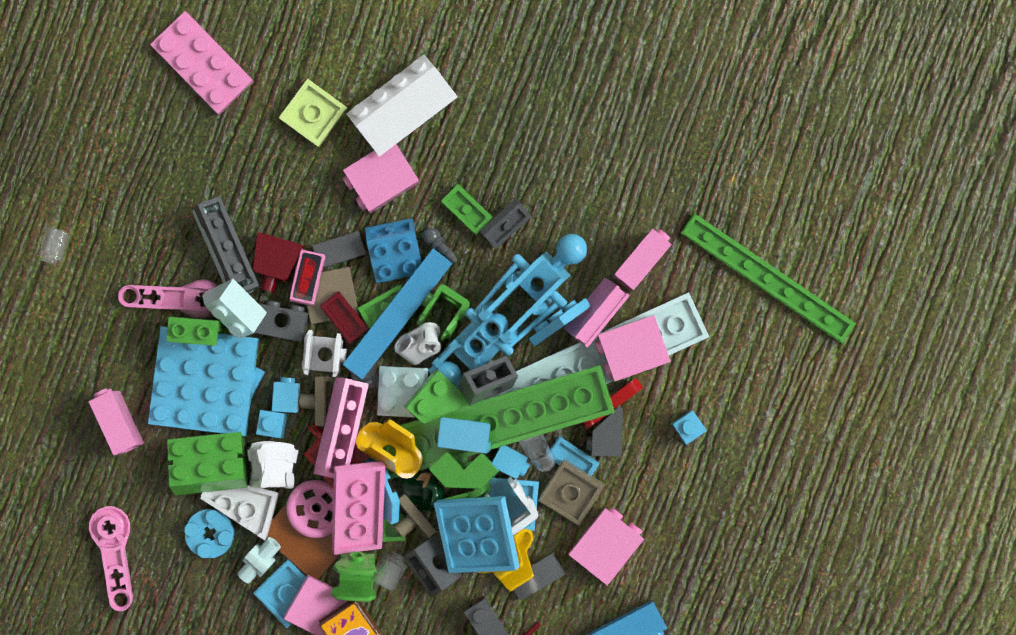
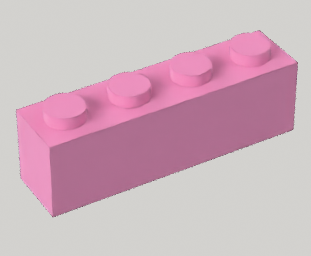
[313,377,369,478]

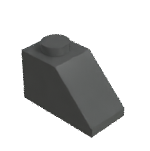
[587,407,623,457]
[464,597,509,635]

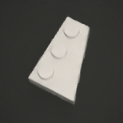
[200,485,279,541]

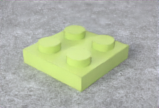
[279,79,348,147]

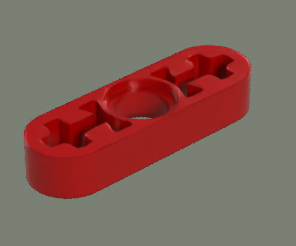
[582,378,643,430]

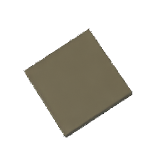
[307,267,359,324]
[538,459,605,526]

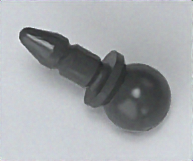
[422,228,457,263]

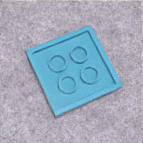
[434,496,519,573]

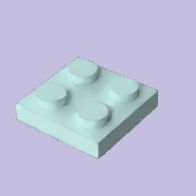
[377,366,428,417]

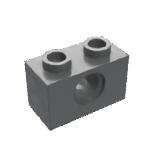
[254,300,309,342]
[458,356,518,406]
[403,535,462,597]

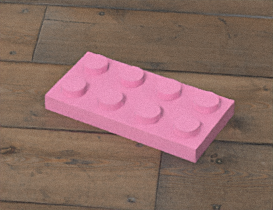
[150,11,254,115]
[332,461,385,555]

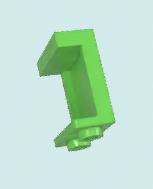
[167,317,226,346]

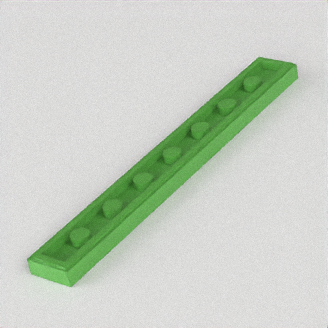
[680,213,856,344]

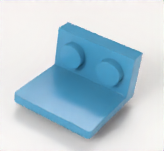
[365,218,422,283]

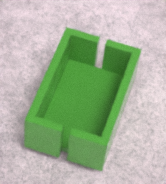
[167,432,248,495]

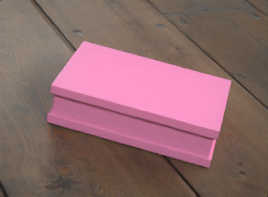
[563,278,630,348]

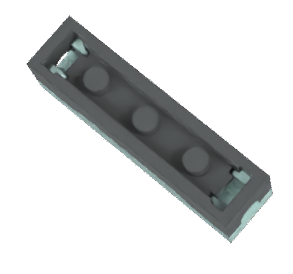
[192,196,259,294]

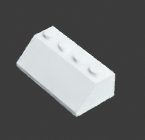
[346,55,457,157]

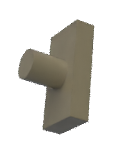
[299,377,333,426]
[393,494,437,540]

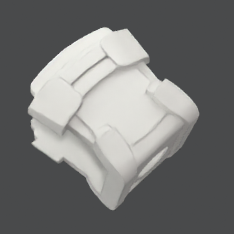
[302,330,347,377]
[247,441,298,488]
[484,477,538,535]

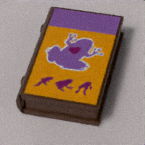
[319,601,383,635]

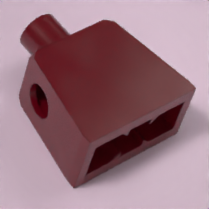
[253,232,305,293]

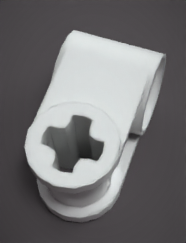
[394,322,441,365]

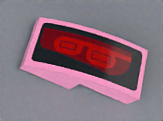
[290,250,325,306]

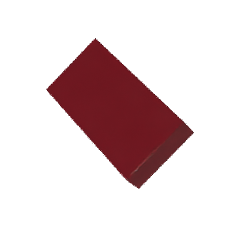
[320,291,369,345]

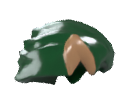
[401,471,444,512]

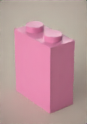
[343,144,420,214]
[613,229,672,292]
[595,315,671,382]
[89,388,144,456]
[568,507,644,586]

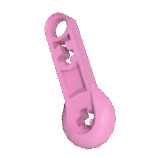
[118,279,218,320]
[89,506,133,611]

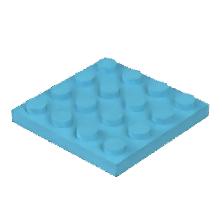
[148,327,259,436]

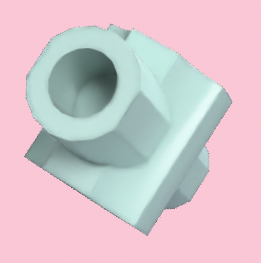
[237,537,281,584]

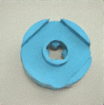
[185,509,235,558]

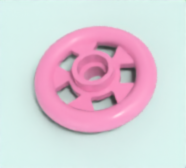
[286,480,333,538]

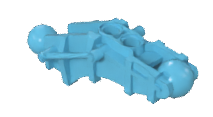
[428,234,587,390]

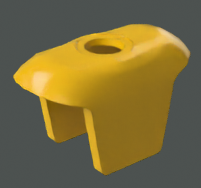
[355,419,423,478]
[478,528,534,591]

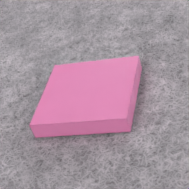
[283,575,348,635]

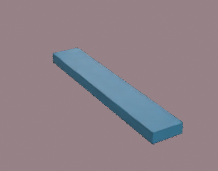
[343,249,452,380]

